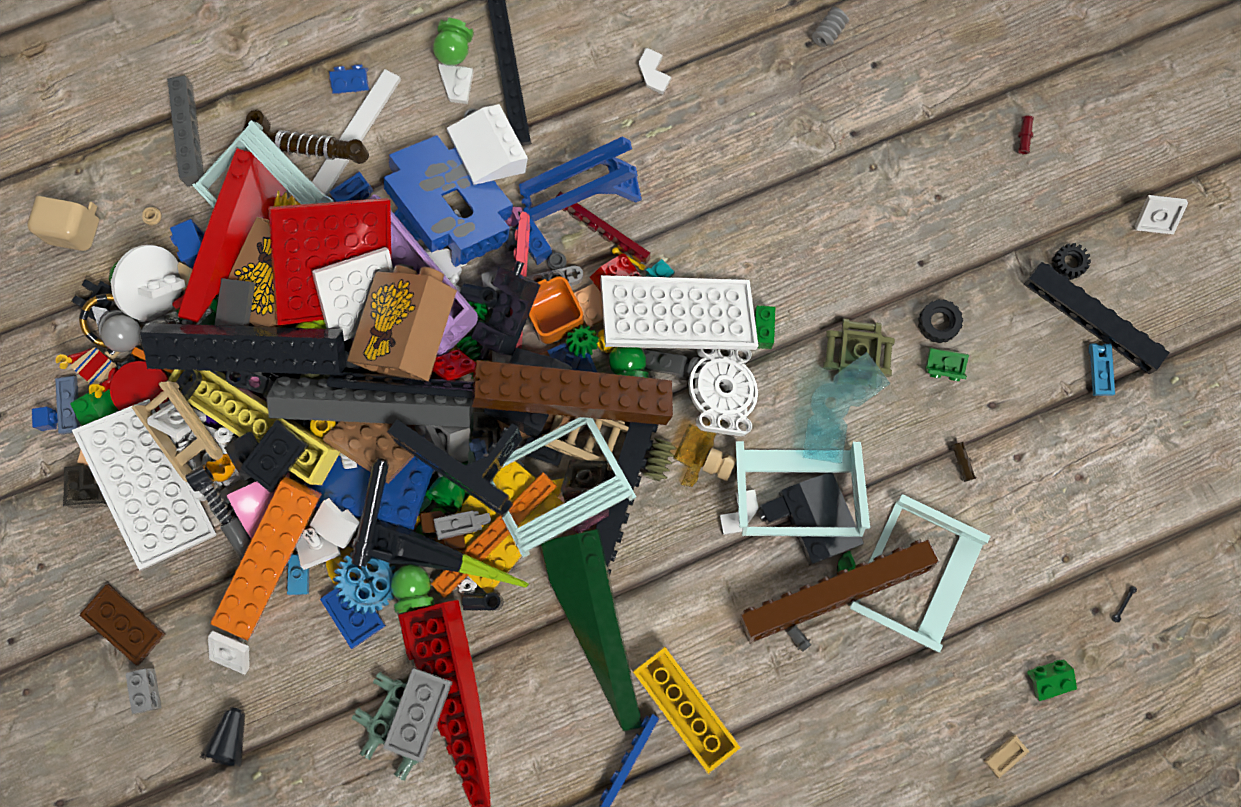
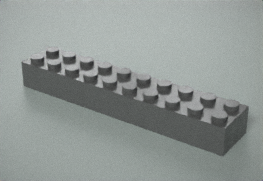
[267,377,474,427]

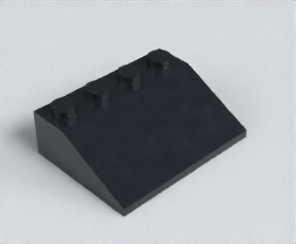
[483,348,572,439]
[779,473,864,566]

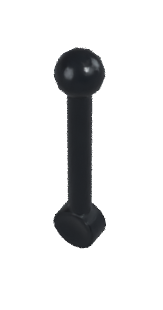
[1112,586,1137,623]

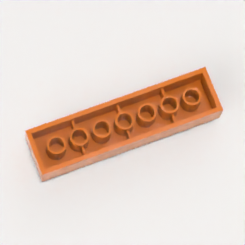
[210,476,322,641]

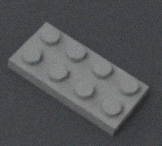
[383,668,452,762]

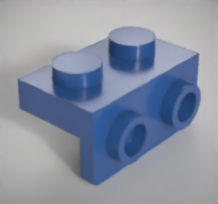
[329,64,370,94]
[329,172,373,202]

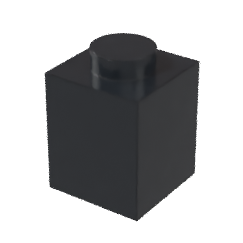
[758,496,790,525]

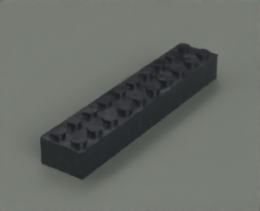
[140,323,347,375]

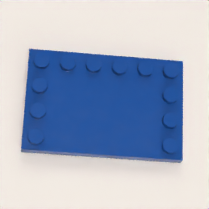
[307,456,433,529]

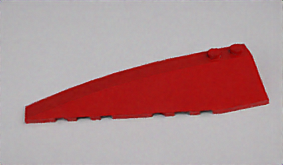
[178,148,287,322]
[398,600,491,807]

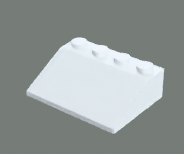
[447,104,528,185]

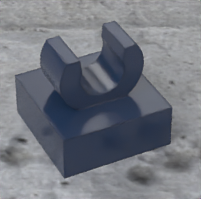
[559,351,581,370]

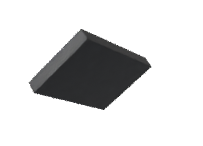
[240,420,309,493]

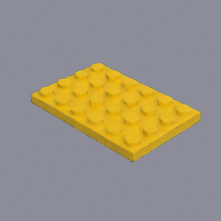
[434,461,565,593]

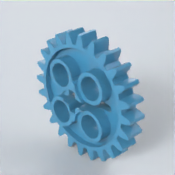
[333,553,396,614]

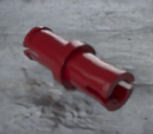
[1018,115,1034,155]

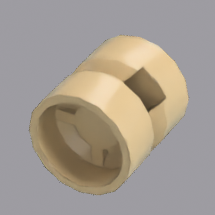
[702,447,736,481]

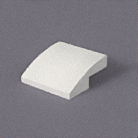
[309,498,360,549]

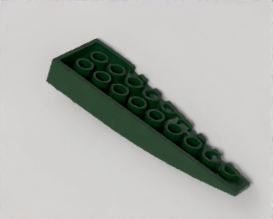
[541,529,642,732]

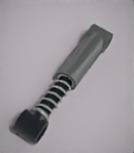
[185,465,252,560]

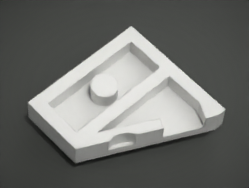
[438,64,474,104]

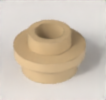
[142,207,162,225]

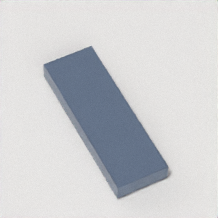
[55,376,80,435]

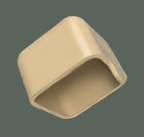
[27,196,100,251]

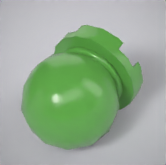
[433,18,474,66]
[391,565,435,613]

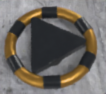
[79,294,139,348]

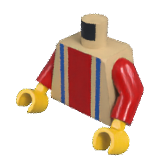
[56,347,121,398]

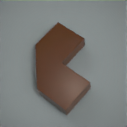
[421,511,466,549]

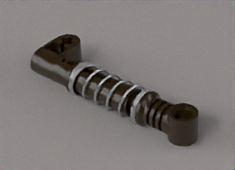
[242,110,369,164]

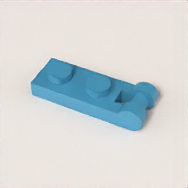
[1089,343,1115,396]

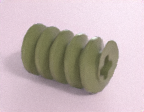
[643,438,677,482]

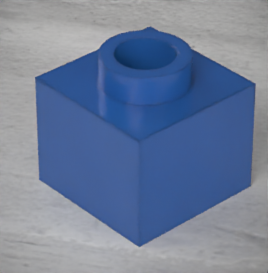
[32,407,58,431]

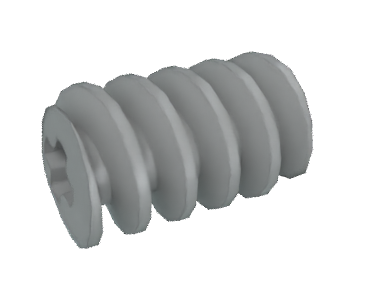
[812,7,849,47]

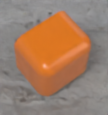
[528,277,584,344]

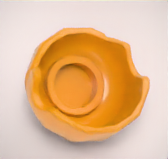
[206,454,235,482]

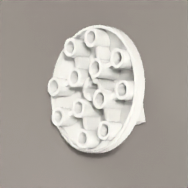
[111,245,186,321]

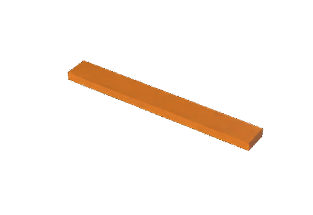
[431,472,558,598]

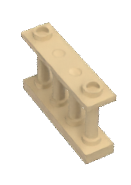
[540,415,629,472]

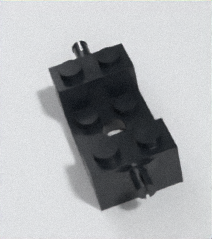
[472,260,541,360]

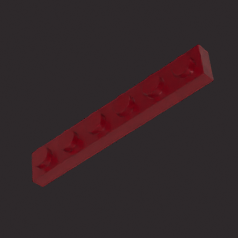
[556,191,651,264]

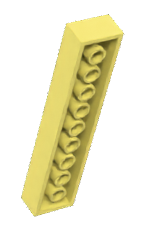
[168,370,340,485]

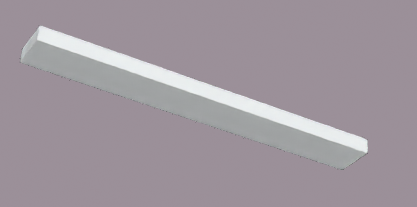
[312,69,401,196]

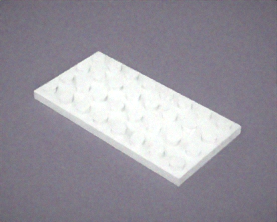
[600,275,758,350]
[72,399,216,571]

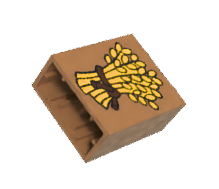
[228,217,298,328]
[347,265,457,381]

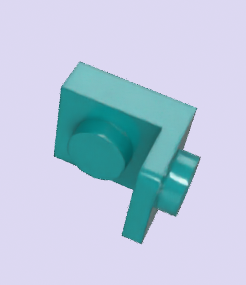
[645,259,675,278]

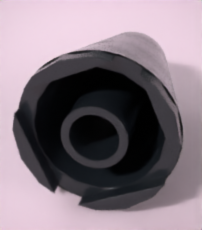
[200,707,245,767]

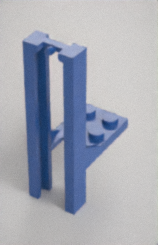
[519,137,642,221]

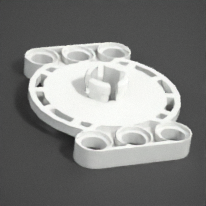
[688,349,758,436]

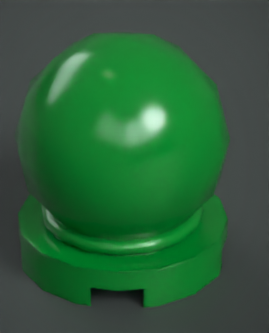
[609,347,649,378]

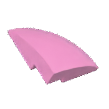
[227,472,291,539]

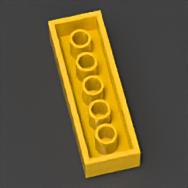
[633,647,741,774]

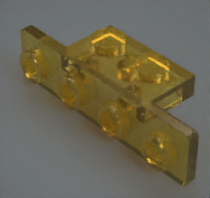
[673,419,723,487]

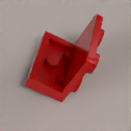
[590,253,642,292]
[429,349,476,380]

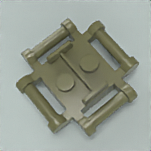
[823,318,895,389]

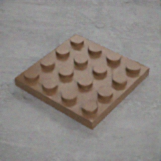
[323,421,416,484]

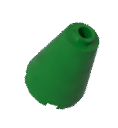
[425,461,468,513]

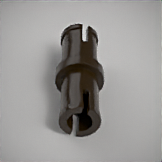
[951,442,976,482]

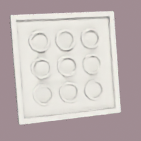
[312,247,393,341]

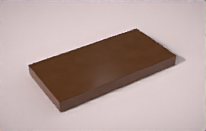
[79,584,166,666]

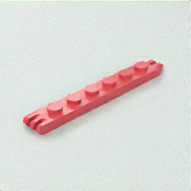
[510,212,530,349]

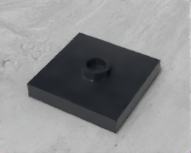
[224,431,258,482]

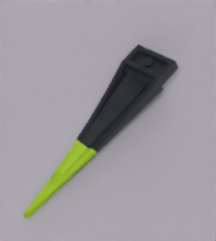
[373,520,529,587]

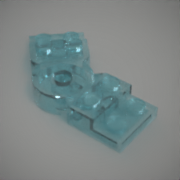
[802,352,891,464]

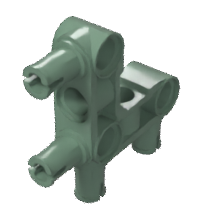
[352,672,419,781]

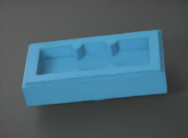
[287,555,310,595]

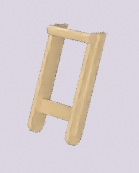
[131,381,223,482]

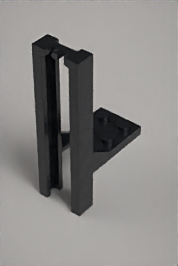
[387,419,523,518]

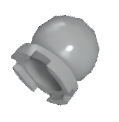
[98,309,141,353]

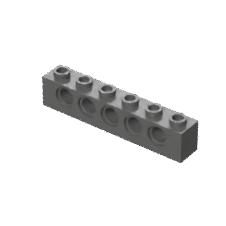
[167,75,204,187]

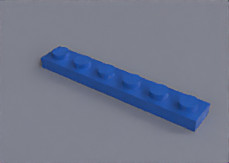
[600,713,660,807]

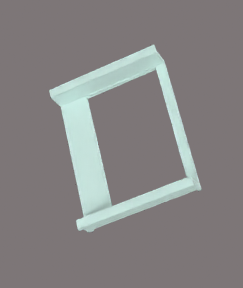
[192,120,334,208]
[491,417,636,558]
[736,441,870,537]
[849,494,991,653]

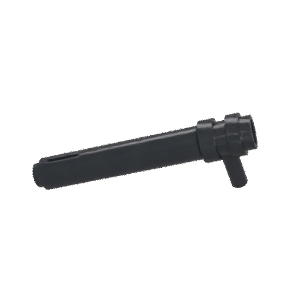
[350,458,393,566]

